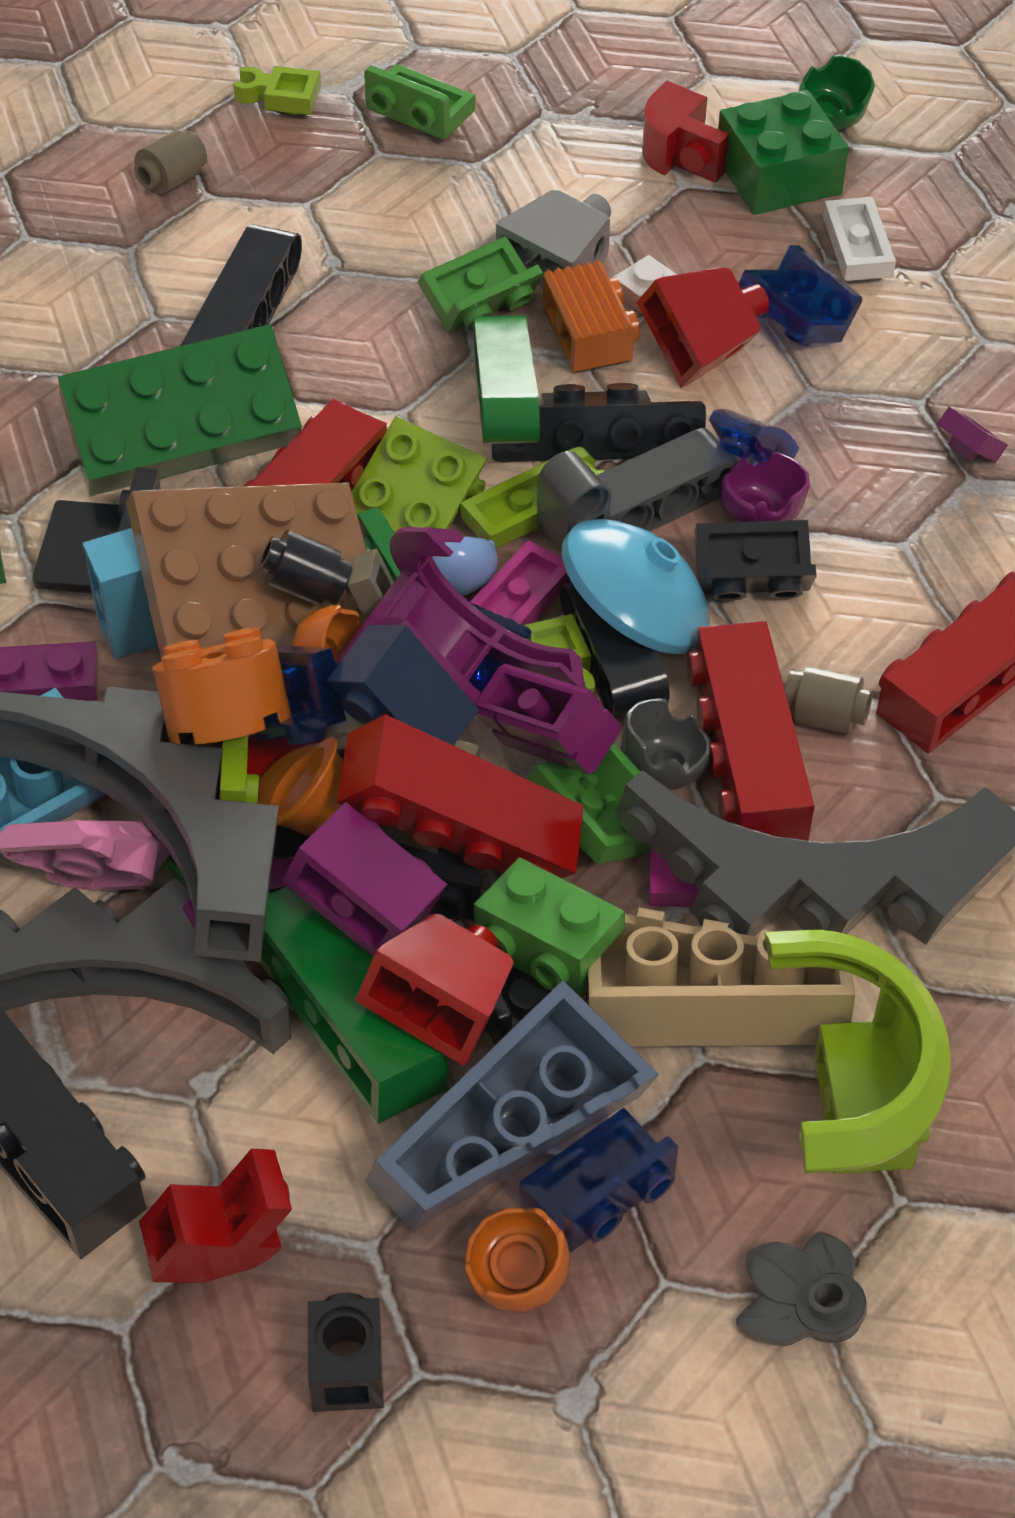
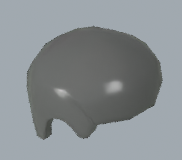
[621,698,711,789]

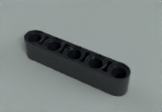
[180,224,302,346]

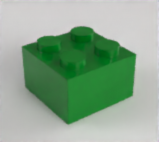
[718,90,849,215]

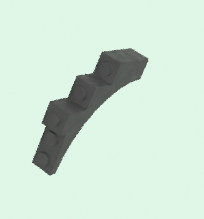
[0,687,279,962]
[615,770,1015,945]
[0,877,292,1054]

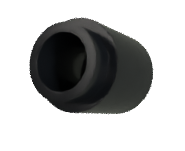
[259,530,352,606]

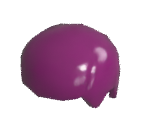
[720,451,810,522]

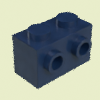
[327,625,479,746]

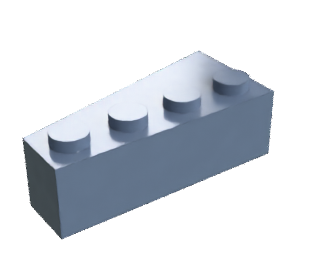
[365,980,659,1230]

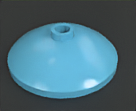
[561,519,710,654]

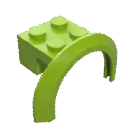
[765,930,951,1174]

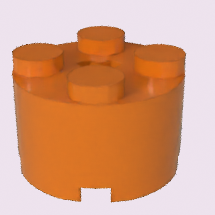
[152,627,291,745]

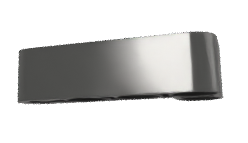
[537,428,739,551]

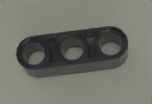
[560,582,670,718]

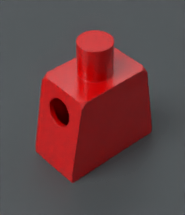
[636,267,769,388]
[355,914,514,1067]

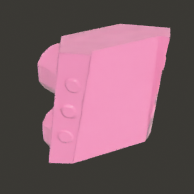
[0,820,170,891]

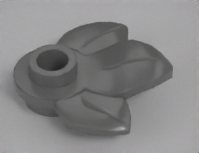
[736,1231,867,1346]

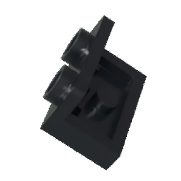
[694,520,817,601]

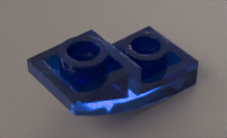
[709,409,799,462]

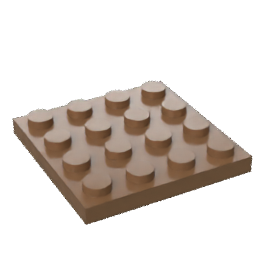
[126,483,367,708]

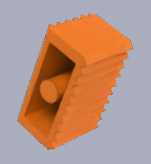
[543,260,640,373]

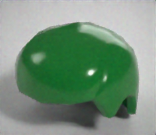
[798,55,875,130]

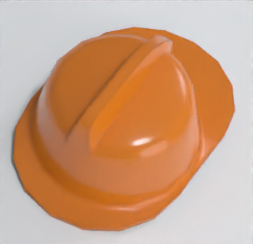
[258,737,360,837]

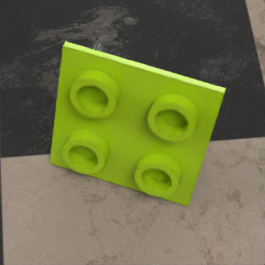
[351,416,488,532]

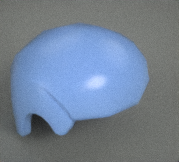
[432,536,498,597]

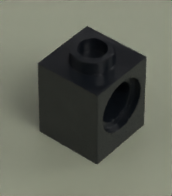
[307,1292,384,1412]

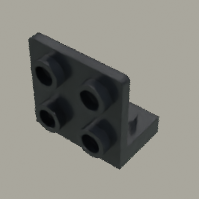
[32,468,161,593]

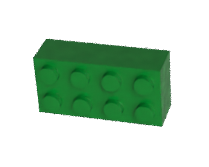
[58,324,302,497]

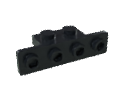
[491,383,706,461]

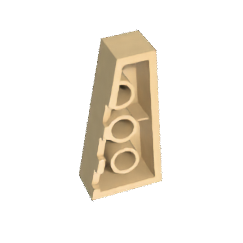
[586,908,855,1047]

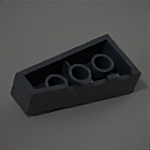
[0,1007,147,1259]

